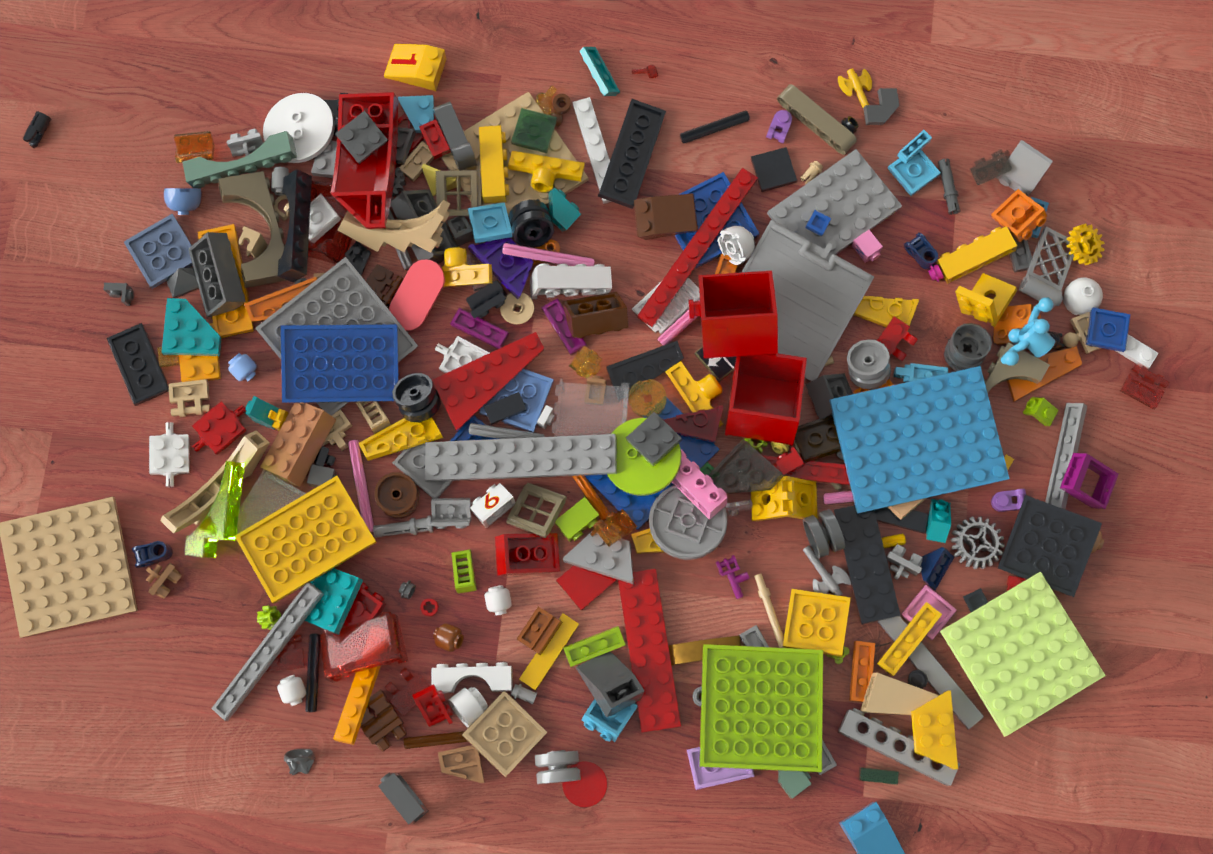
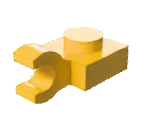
[268,409,289,431]

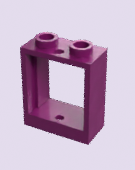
[1060,453,1119,509]

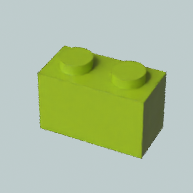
[555,497,600,542]

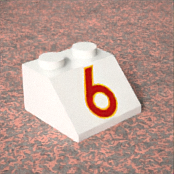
[470,483,515,528]

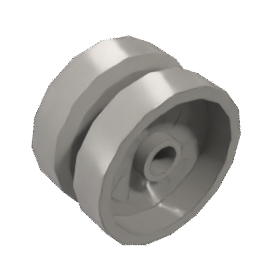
[847,340,891,389]
[535,750,581,784]

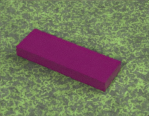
[541,298,587,355]
[450,308,509,349]

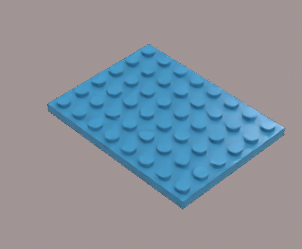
[829,366,1010,514]

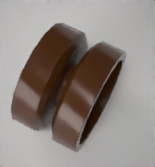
[374,472,420,519]

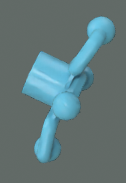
[1000,297,1055,366]

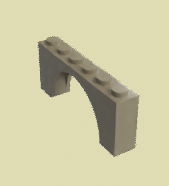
[218,171,286,288]
[984,342,1050,451]

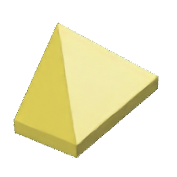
[422,164,457,196]

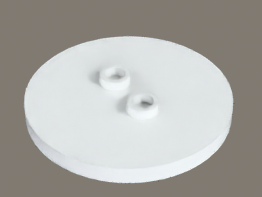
[263,93,335,163]

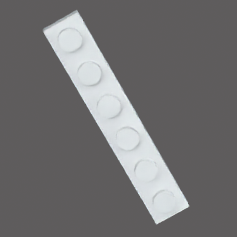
[572,97,611,204]

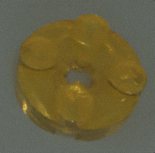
[629,379,667,418]

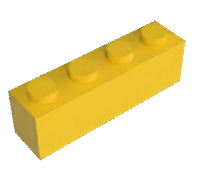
[479,125,510,204]
[937,226,1017,284]

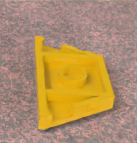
[911,690,958,770]

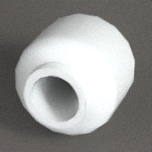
[484,585,512,615]
[277,675,306,706]

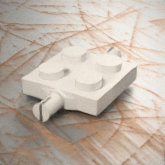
[435,336,489,373]
[149,422,190,488]

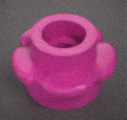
[928,264,944,282]

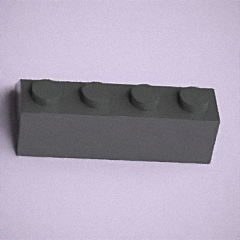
[391,189,458,264]
[189,232,246,317]

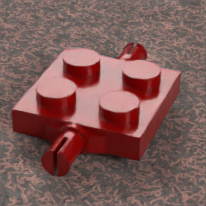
[191,401,247,455]

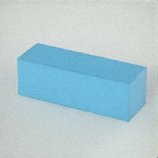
[897,130,932,164]

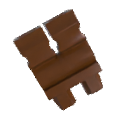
[360,689,407,752]

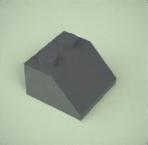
[806,373,853,419]

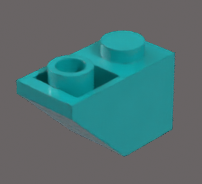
[548,188,581,232]
[246,396,279,430]
[926,499,951,543]

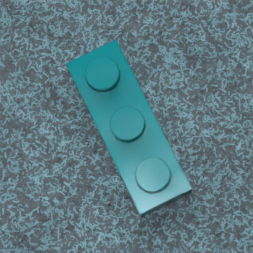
[580,47,620,96]

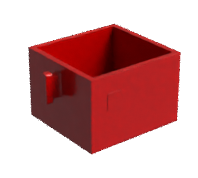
[688,270,778,358]
[725,353,807,446]

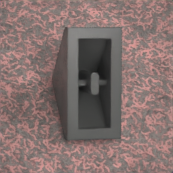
[446,216,475,246]

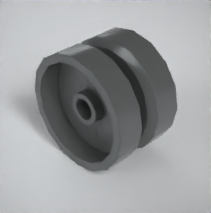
[803,509,845,559]

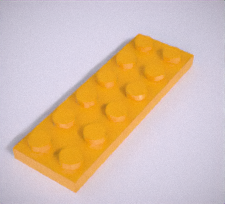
[198,224,254,338]

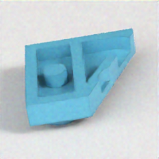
[398,95,434,133]

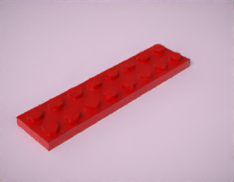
[618,569,681,733]

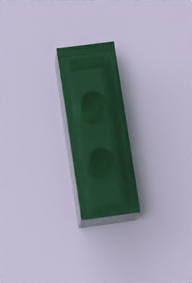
[859,768,899,785]

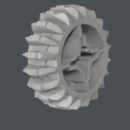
[951,517,1005,569]

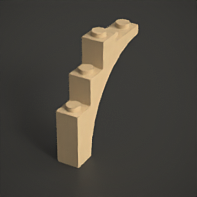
[338,200,450,253]
[160,431,270,533]

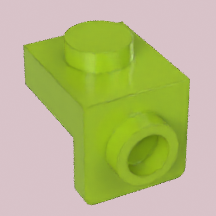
[1023,397,1059,426]

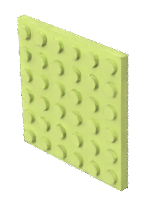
[940,572,1106,737]

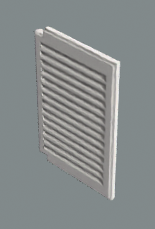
[632,278,700,334]

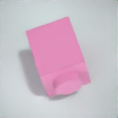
[852,230,883,263]

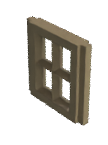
[436,170,482,216]
[506,482,567,538]

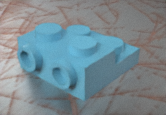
[581,699,638,742]

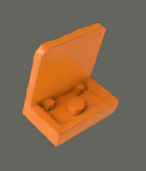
[993,304,1041,345]

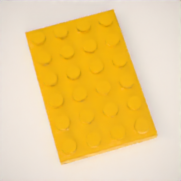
[235,476,377,604]

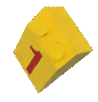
[384,44,447,91]

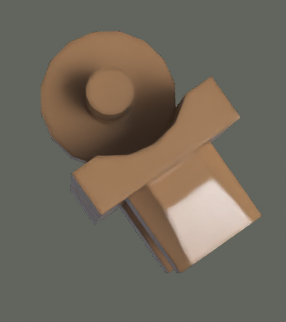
[146,563,182,598]

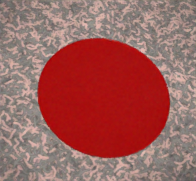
[562,761,607,807]

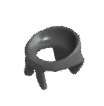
[284,749,315,775]

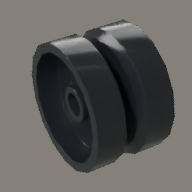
[508,200,554,248]
[392,373,441,422]

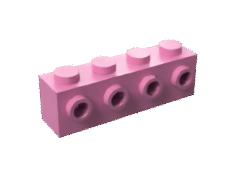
[672,450,728,520]

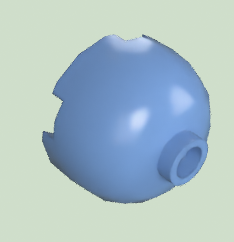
[164,188,202,215]

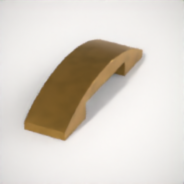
[669,636,741,666]

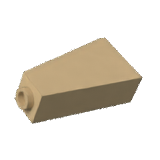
[860,673,939,715]

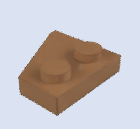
[438,745,485,783]

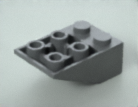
[576,651,645,718]

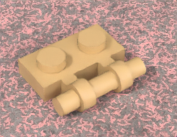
[169,379,211,417]

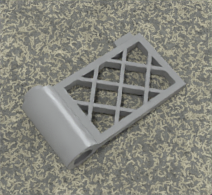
[1019,226,1074,308]

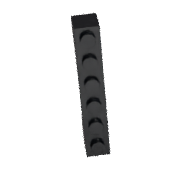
[278,169,312,282]

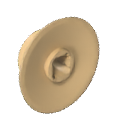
[500,293,534,324]

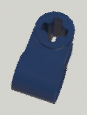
[904,232,938,270]
[132,541,173,568]

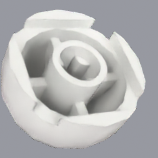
[718,226,755,265]
[1063,277,1103,315]

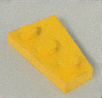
[853,296,919,327]

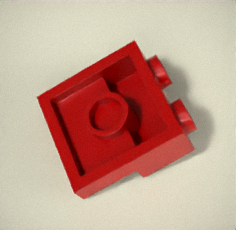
[344,582,386,636]

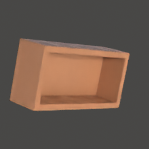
[260,402,336,487]

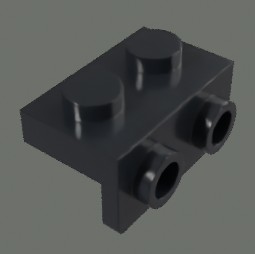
[466,280,507,319]

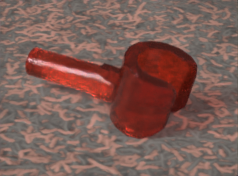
[632,65,658,78]

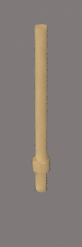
[754,573,784,648]

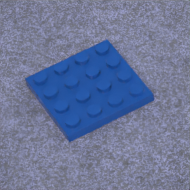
[674,172,759,269]

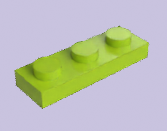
[563,626,625,667]

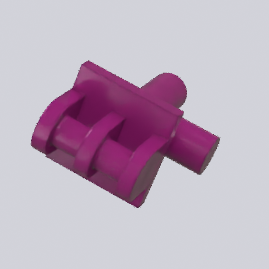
[716,555,750,599]

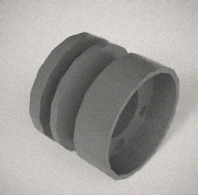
[944,323,992,371]

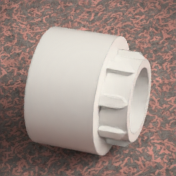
[448,687,488,727]

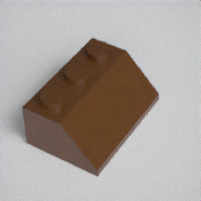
[563,291,628,338]

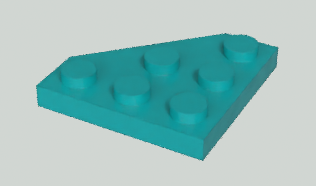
[161,298,222,356]

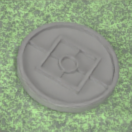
[649,485,727,560]

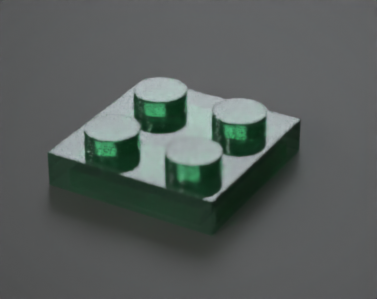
[511,108,557,153]

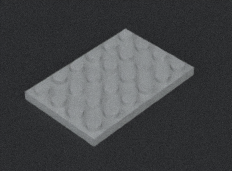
[767,149,902,255]

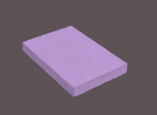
[687,747,755,790]

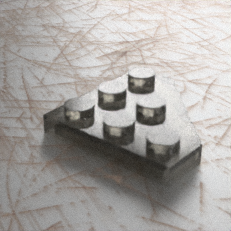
[708,439,784,494]

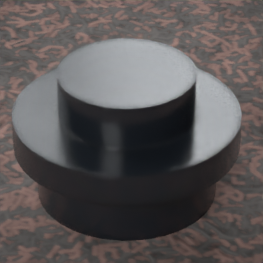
[841,116,859,134]
[908,670,928,689]

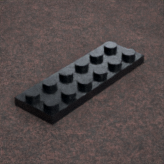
[598,99,666,209]
[834,505,901,625]

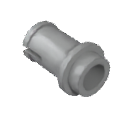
[511,684,537,705]

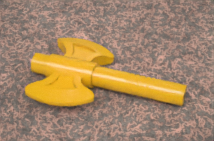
[838,68,872,108]

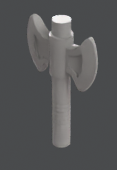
[803,546,851,596]

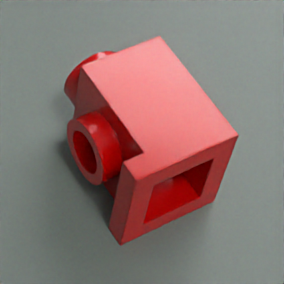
[772,447,804,476]

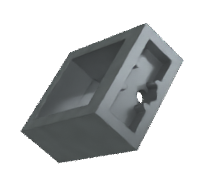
[378,772,429,825]

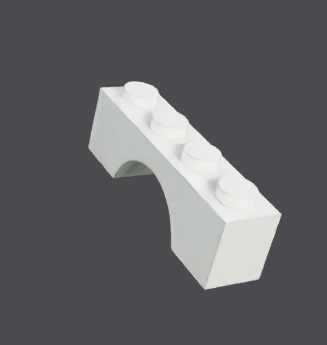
[432,662,513,693]

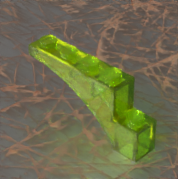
[184,461,245,558]

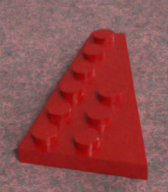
[432,332,544,432]

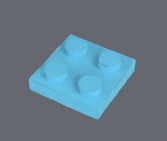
[887,150,941,196]
[468,202,512,243]

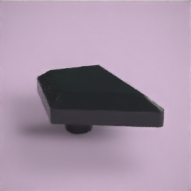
[345,241,371,276]

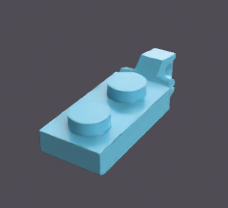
[893,363,948,382]

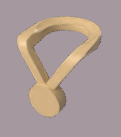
[274,195,290,221]

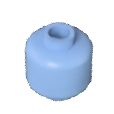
[228,353,257,381]

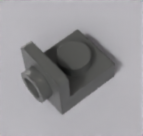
[103,283,134,306]

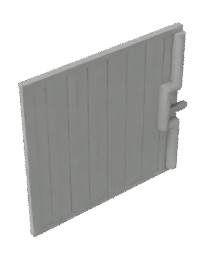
[742,220,874,382]

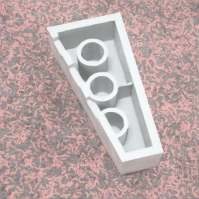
[530,264,612,299]

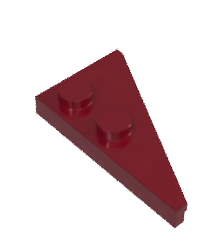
[663,405,723,443]

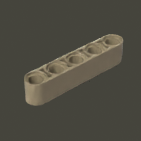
[777,84,857,155]

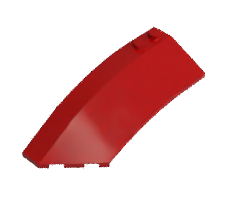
[330,92,399,229]

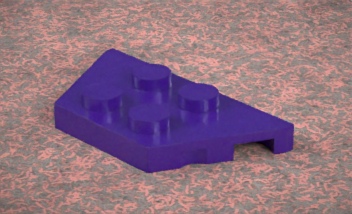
[468,237,533,299]

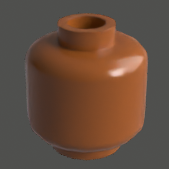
[433,623,464,652]

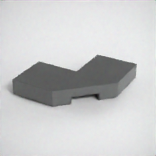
[863,88,899,125]

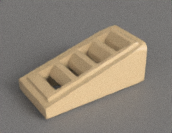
[356,401,391,434]

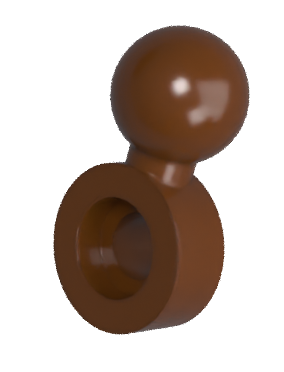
[548,94,572,127]

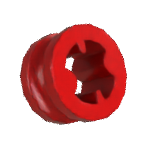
[420,598,439,616]

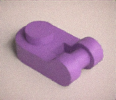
[766,110,792,143]
[991,489,1026,512]

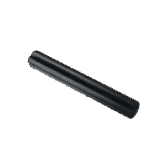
[680,110,750,144]
[305,634,321,713]

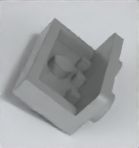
[431,498,471,529]

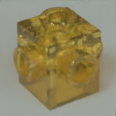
[569,346,602,379]

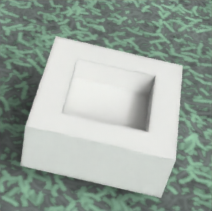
[537,405,555,429]

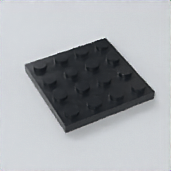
[998,495,1102,597]

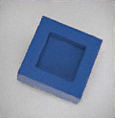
[805,210,831,236]

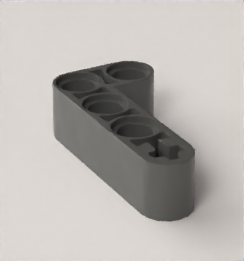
[433,101,477,171]

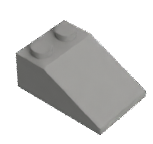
[996,140,1053,197]

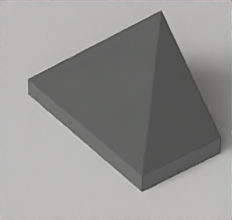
[167,268,199,298]

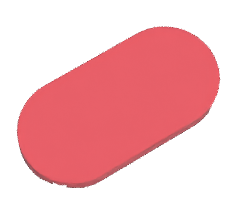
[389,259,445,330]

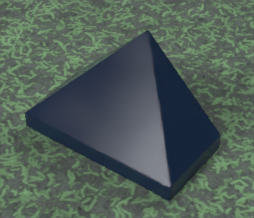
[920,547,954,590]

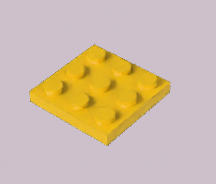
[783,589,851,657]

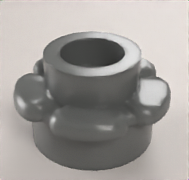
[399,580,416,599]

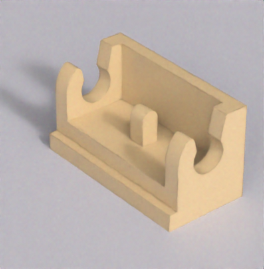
[239,226,268,259]

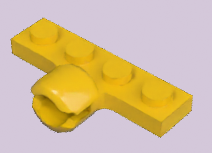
[508,151,585,193]
[442,247,492,287]
[665,361,724,427]

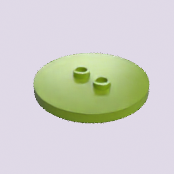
[607,418,682,496]

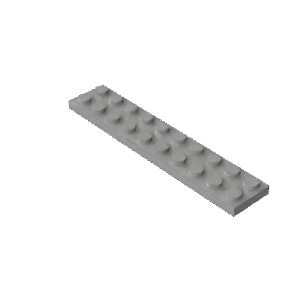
[425,434,617,482]

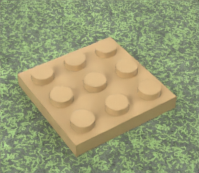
[462,691,547,777]

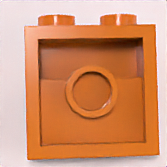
[991,189,1047,242]

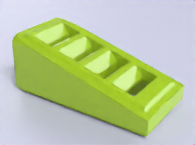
[451,549,477,593]

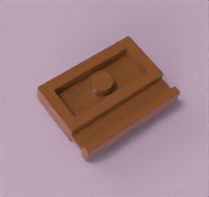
[517,606,563,655]

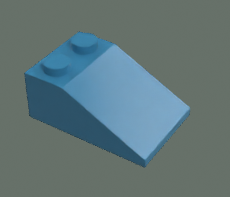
[839,802,905,854]

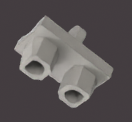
[227,129,263,156]
[886,544,923,580]

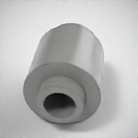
[271,167,290,196]

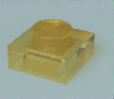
[157,347,180,368]

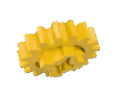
[1066,224,1105,265]

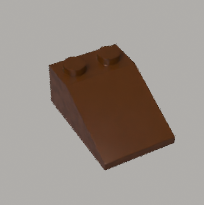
[634,193,698,240]

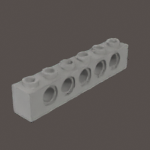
[838,708,960,786]

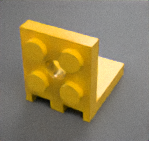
[955,273,1017,327]
[751,476,818,522]

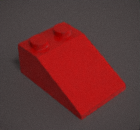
[495,533,560,576]

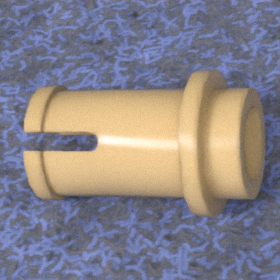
[800,161,823,184]

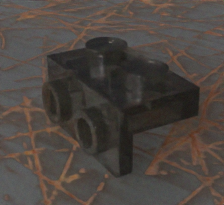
[970,149,1012,185]

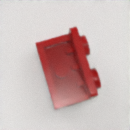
[412,684,454,727]

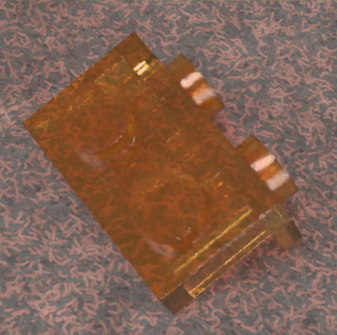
[174,131,215,163]
[590,509,637,547]

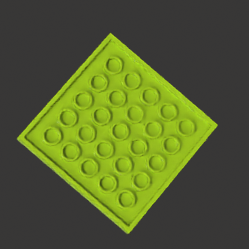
[699,644,823,773]

